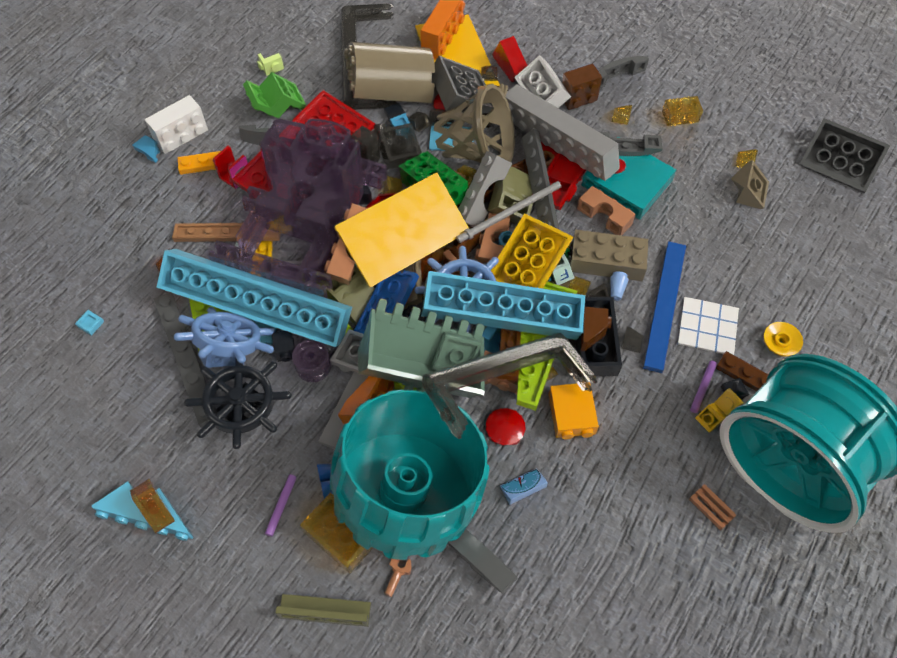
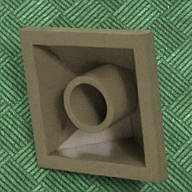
[731,160,769,209]

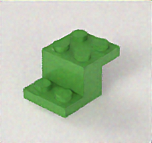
[243,72,307,119]

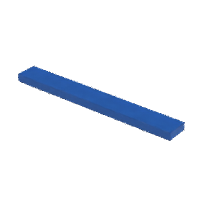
[643,241,686,373]

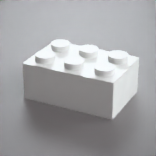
[515,55,571,108]
[145,95,208,154]

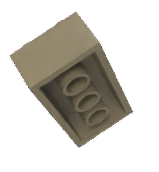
[570,230,648,281]

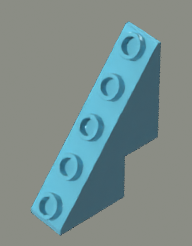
[92,482,193,541]

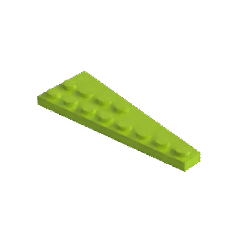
[516,282,578,411]

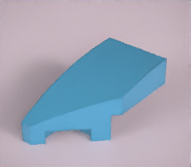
[132,135,160,163]

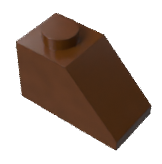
[581,307,611,351]

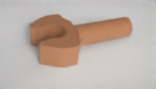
[384,559,412,597]

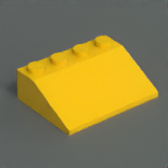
[491,213,573,289]

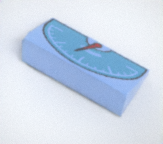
[500,468,548,505]

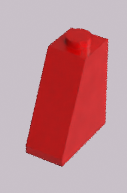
[492,36,528,82]

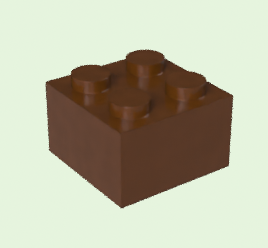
[562,64,602,110]

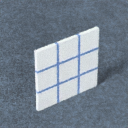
[678,297,739,355]

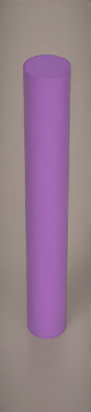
[690,361,717,413]
[265,474,297,537]

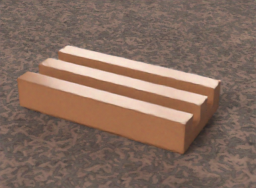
[689,484,736,531]

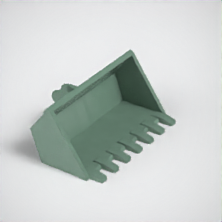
[358,298,485,398]

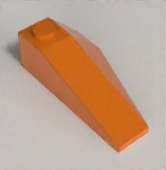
[338,376,394,424]

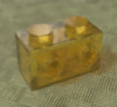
[662,96,703,126]

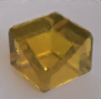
[611,105,632,125]

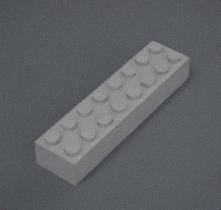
[506,84,620,181]

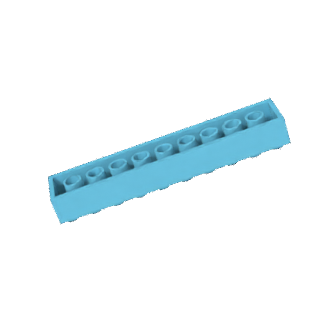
[157,249,352,347]

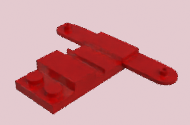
[532,142,626,210]

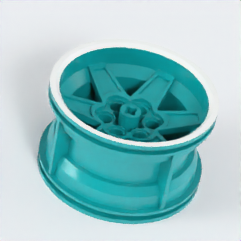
[720,354,897,533]

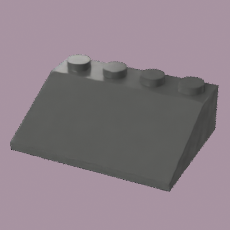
[432,56,493,114]
[799,118,891,193]

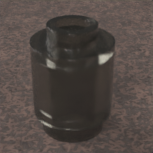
[429,109,454,127]

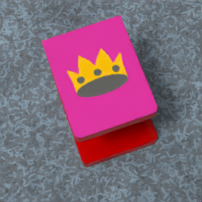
[213,145,248,189]

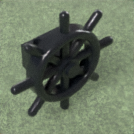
[184,357,292,449]

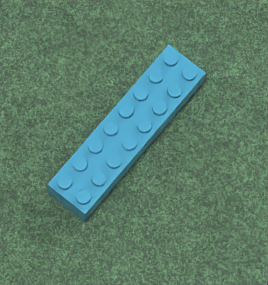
[421,271,585,340]

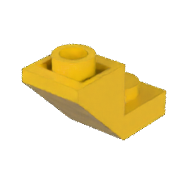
[695,389,744,433]

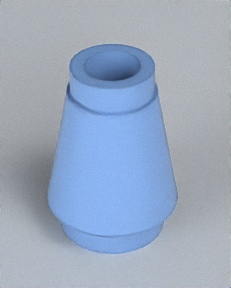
[610,271,629,301]

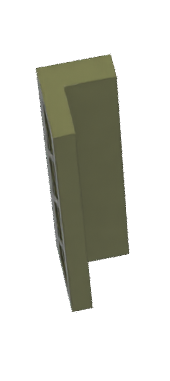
[275,594,371,627]

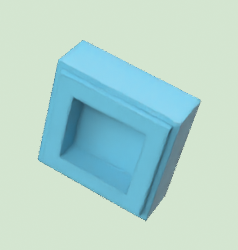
[75,310,104,336]

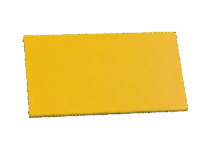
[415,14,500,86]
[334,173,469,288]

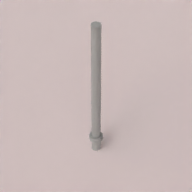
[456,181,561,243]

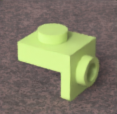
[257,53,284,76]

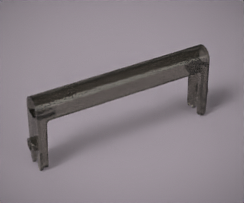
[341,4,397,110]
[422,333,597,439]

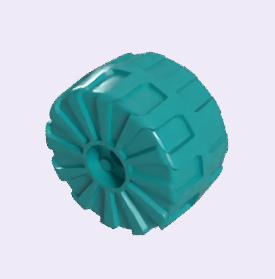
[330,389,490,560]

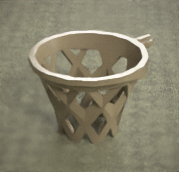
[434,83,515,163]

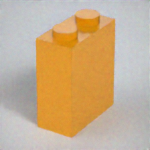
[549,382,599,439]

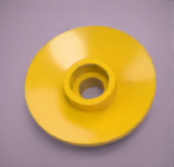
[764,322,803,357]

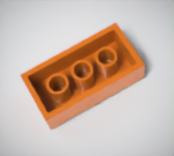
[421,0,465,59]

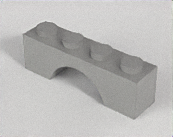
[458,151,512,225]

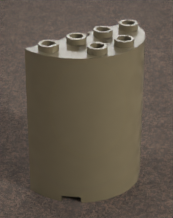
[344,42,435,103]

